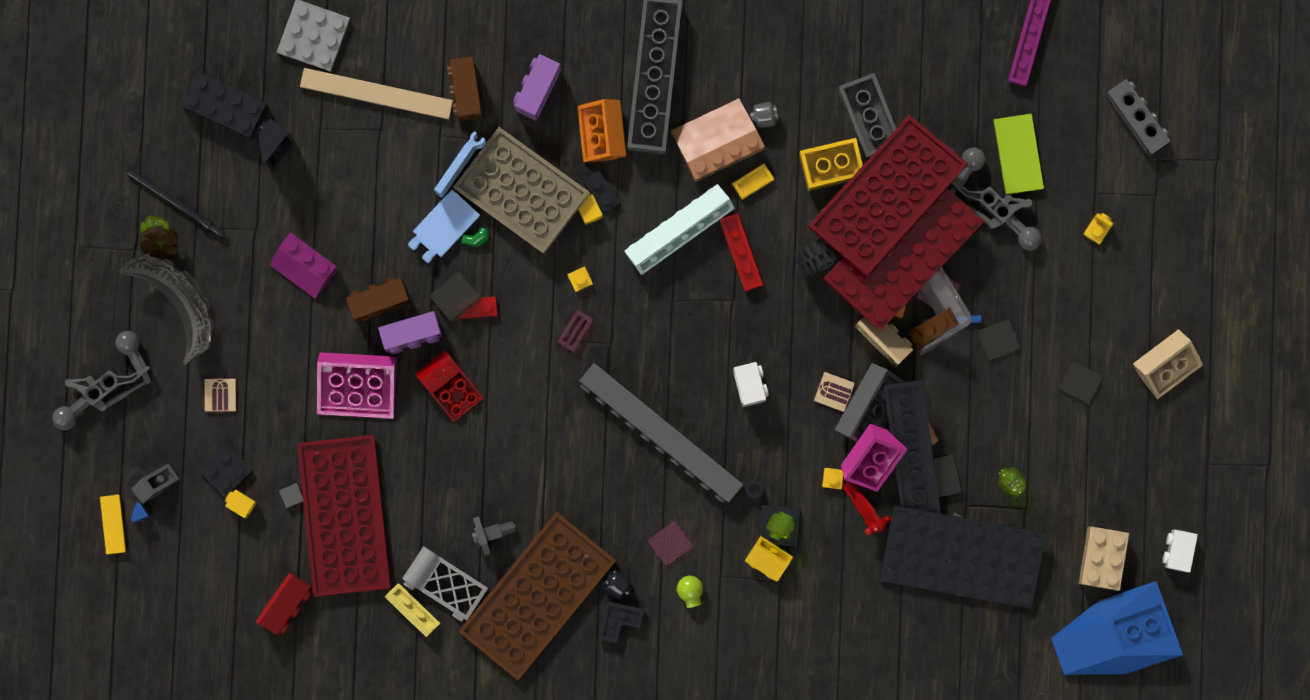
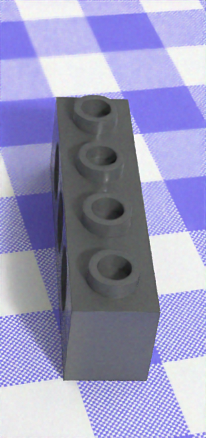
[1105,79,1170,156]

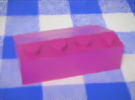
[317,352,397,419]

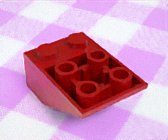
[415,350,483,422]

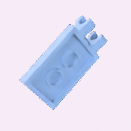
[434,132,486,198]
[408,190,480,263]

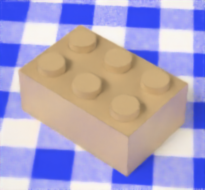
[1078,527,1129,591]

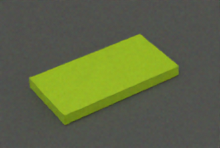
[993,114,1044,195]

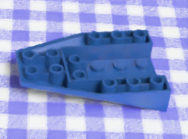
[1051,581,1183,675]

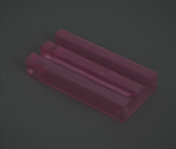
[557,310,593,352]

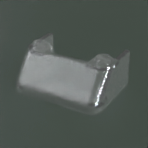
[919,267,971,355]

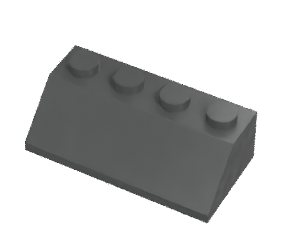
[835,363,904,443]

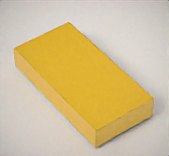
[732,164,774,200]

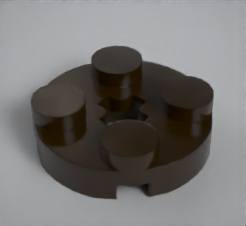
[140,226,179,260]

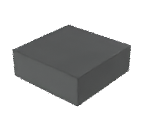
[279,483,303,508]

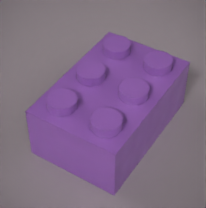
[513,54,561,121]
[378,311,443,355]

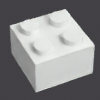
[733,362,769,407]

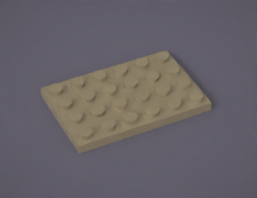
[453,127,590,254]

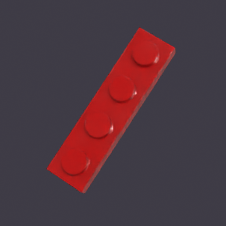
[720,213,763,292]

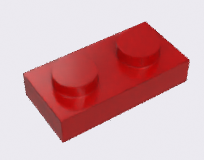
[457,297,497,319]

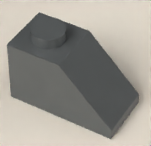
[131,464,179,504]

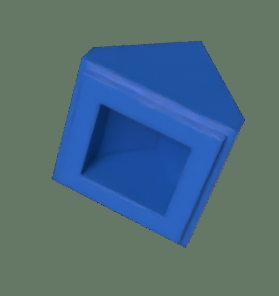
[131,502,151,522]

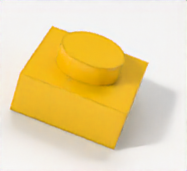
[567,267,593,292]
[822,468,843,489]

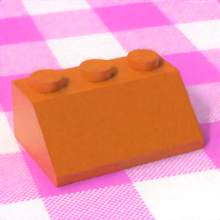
[577,99,626,163]

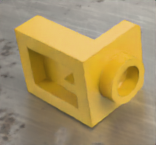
[1083,213,1113,245]

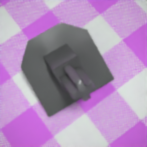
[472,516,516,556]

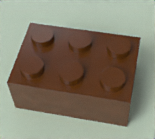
[447,56,483,122]
[346,277,411,323]

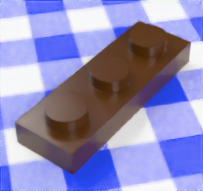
[908,307,959,349]

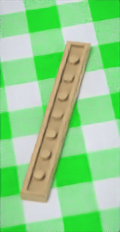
[300,68,453,120]

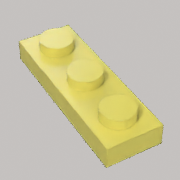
[385,583,440,637]

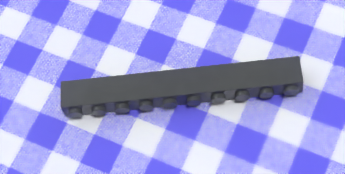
[579,363,743,503]

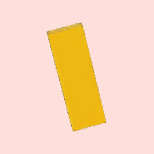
[100,495,126,554]

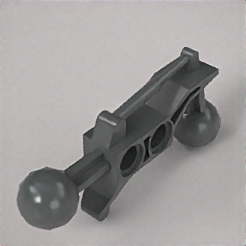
[949,147,1042,251]
[52,331,151,431]

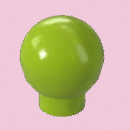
[677,576,703,608]

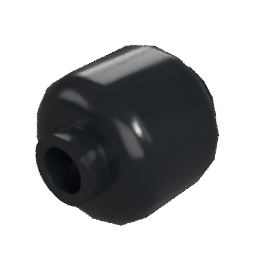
[602,570,631,599]

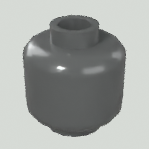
[750,102,779,128]

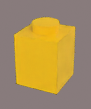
[578,195,603,225]
[225,490,257,519]

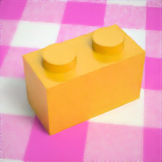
[745,536,793,582]

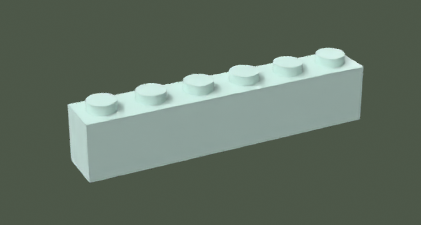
[625,184,735,275]

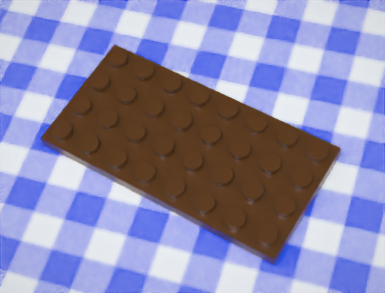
[458,512,616,680]

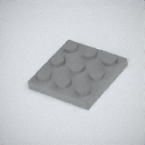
[277,0,350,72]

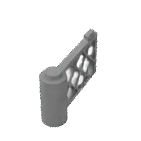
[402,546,488,622]

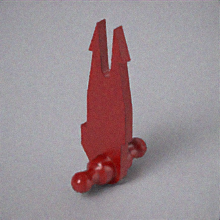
[842,481,891,536]

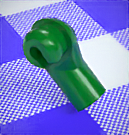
[462,228,489,247]

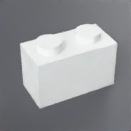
[1163,530,1198,572]

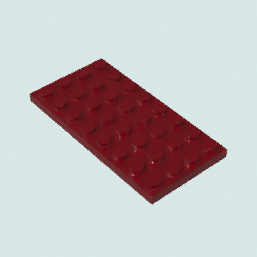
[808,115,968,277]
[823,188,984,332]
[297,435,391,597]

